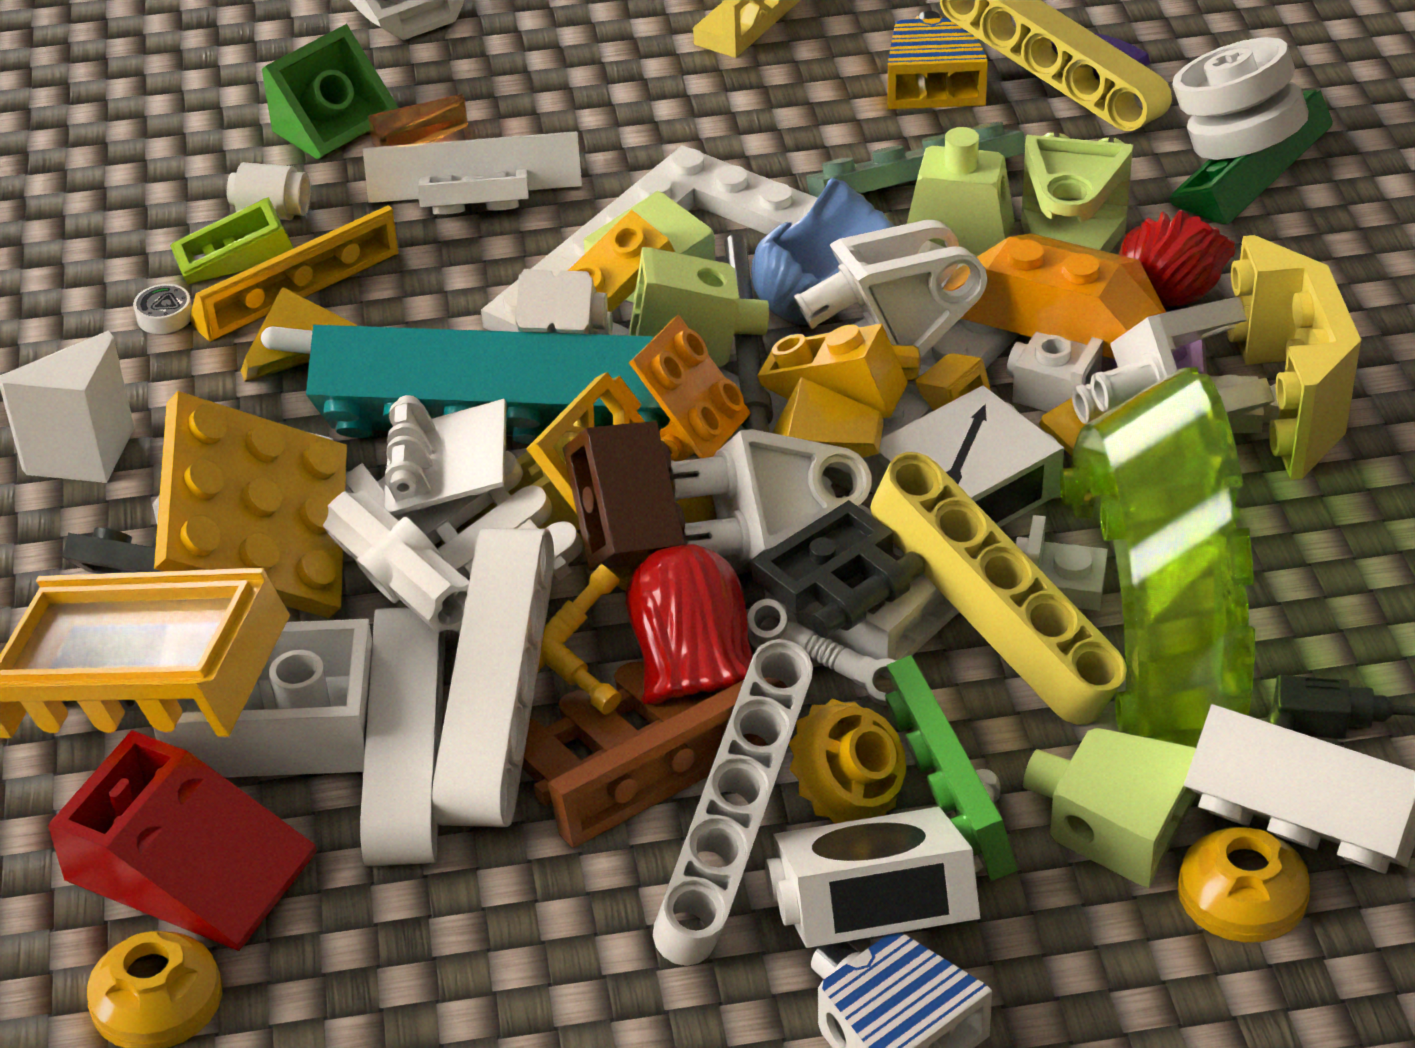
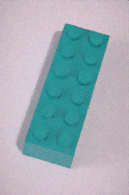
[306,325,670,444]

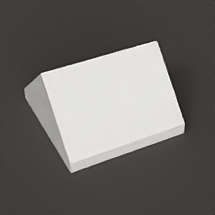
[0,331,135,483]

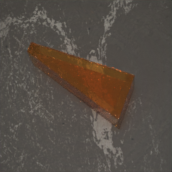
[368,94,468,147]

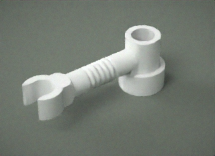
[747,599,896,706]

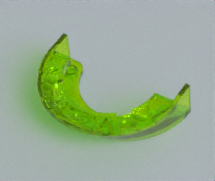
[1060,367,1255,748]

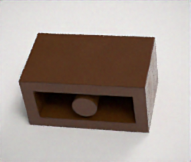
[563,421,685,571]

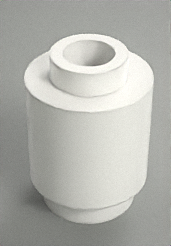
[227,162,311,220]

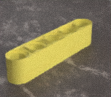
[940,0,1172,131]
[870,452,1127,725]

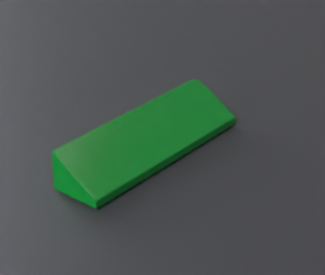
[1169,89,1333,224]

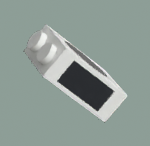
[869,385,1064,527]
[765,807,980,948]

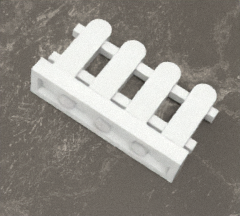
[346,451,583,634]

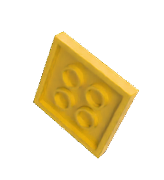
[154,391,347,618]

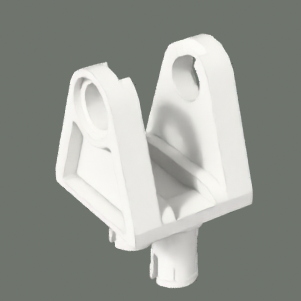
[794,220,987,358]
[1072,297,1275,446]
[669,429,872,575]

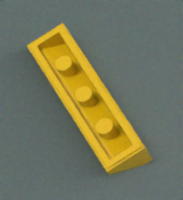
[190,205,399,342]

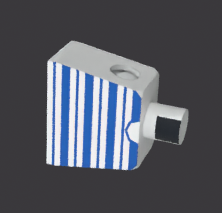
[811,932,992,1048]

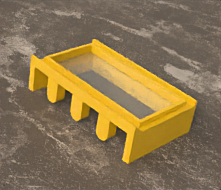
[0,568,290,738]

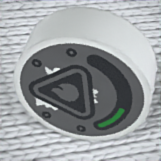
[133,284,192,334]

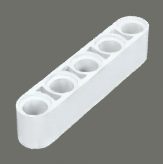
[432,528,554,827]
[360,607,445,867]
[653,639,813,966]

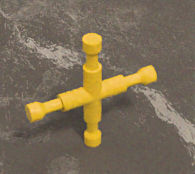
[537,564,622,715]

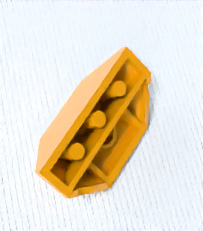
[942,233,1166,359]

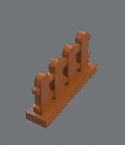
[522,661,797,848]

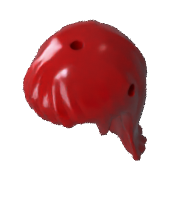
[625,544,753,704]

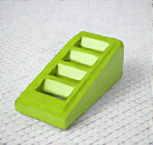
[170,197,294,284]

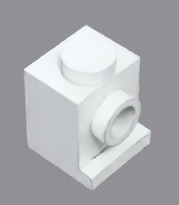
[1007,331,1103,412]

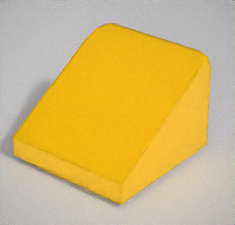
[915,353,991,411]

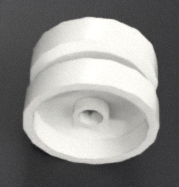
[1172,37,1309,160]

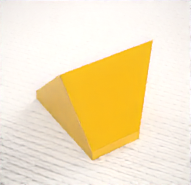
[241,287,357,382]
[772,377,884,458]

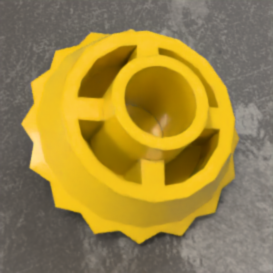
[789,698,906,824]

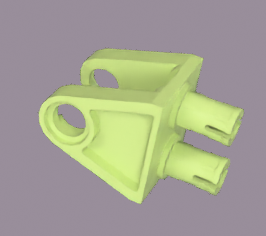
[1021,132,1133,253]

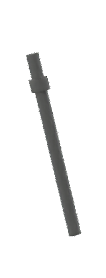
[724,234,773,432]

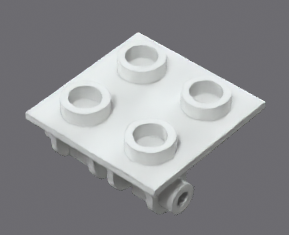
[384,395,507,516]

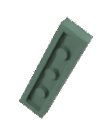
[806,122,1025,198]

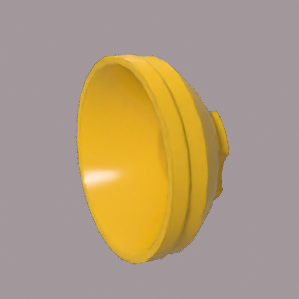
[1177,827,1310,943]
[87,931,222,1048]

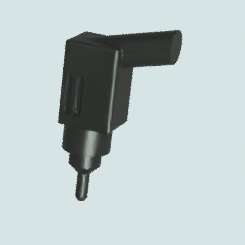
[1266,675,1415,739]

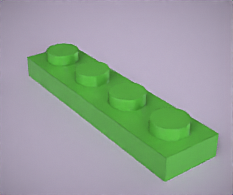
[884,655,1018,881]

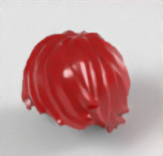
[1119,210,1236,307]

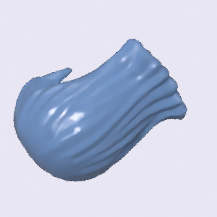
[751,178,895,325]

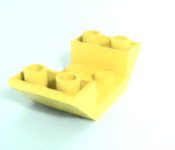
[1226,235,1361,480]

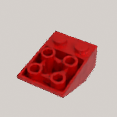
[48,730,317,951]

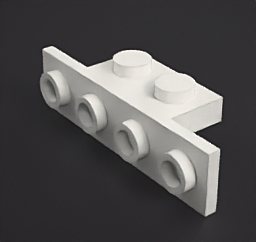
[363,132,582,214]

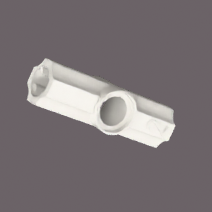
[323,490,469,633]

